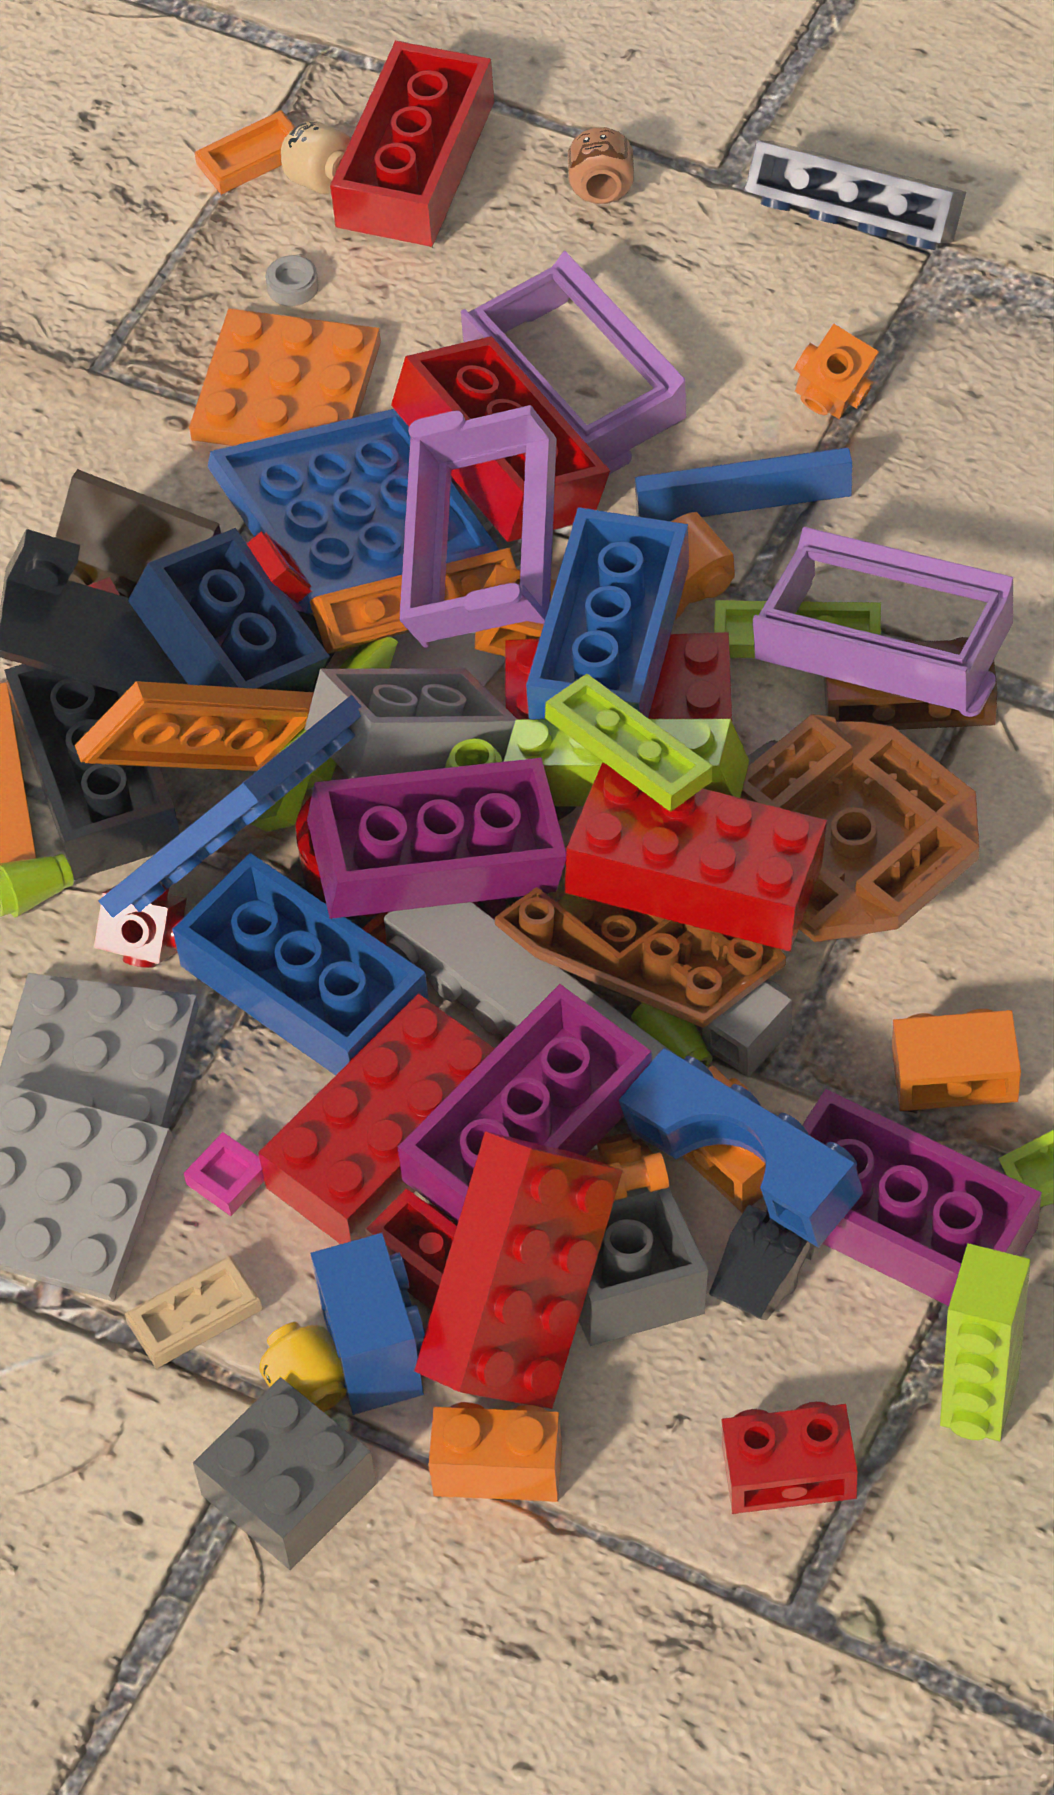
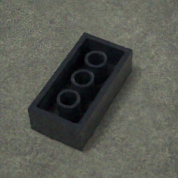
[4,664,180,880]

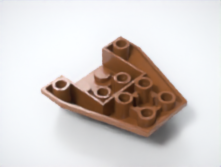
[495,887,786,1028]

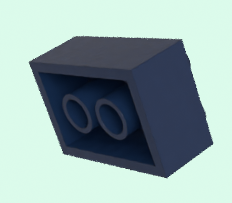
[128,528,330,692]

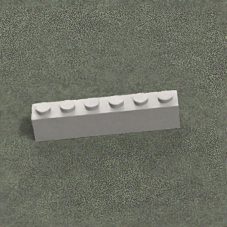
[384,902,676,1146]

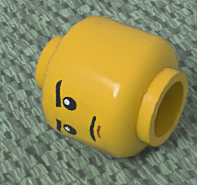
[259,1322,347,1412]

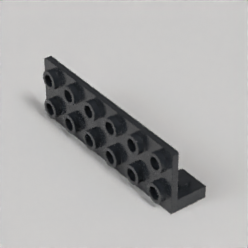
[0,529,335,694]

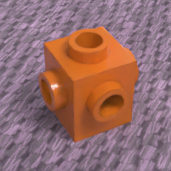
[794,324,879,420]

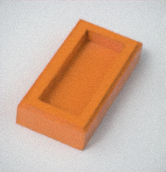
[194,110,295,195]

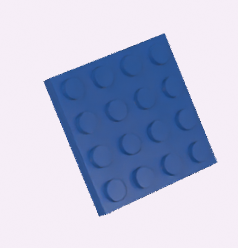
[207,409,500,614]
[98,694,362,918]

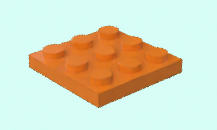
[189,308,381,446]

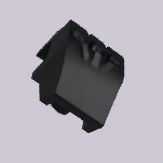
[709,1205,815,1320]

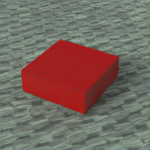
[246,531,312,603]

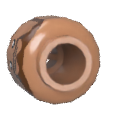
[568,127,634,204]

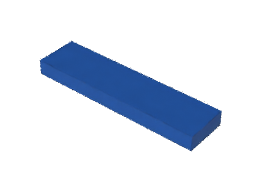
[635,448,852,521]

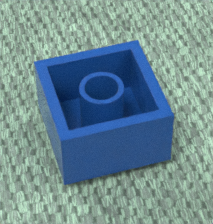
[310,1233,425,1415]

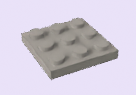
[0,973,199,1128]
[0,1083,173,1302]

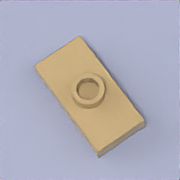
[125,1255,262,1369]

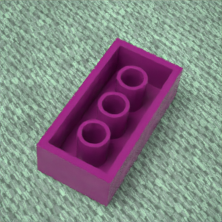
[307,758,566,919]
[398,984,652,1223]
[766,1089,1042,1306]

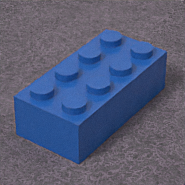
[526,507,689,720]
[173,853,429,1075]

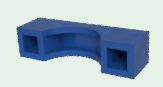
[618,1048,863,1248]

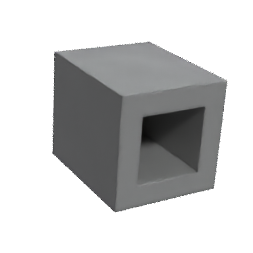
[702,979,792,1077]

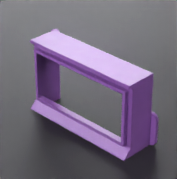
[460,250,686,475]
[400,405,557,648]
[753,527,1013,717]

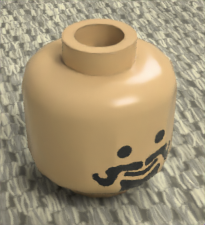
[281,121,351,194]

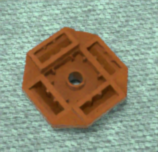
[740,714,980,942]

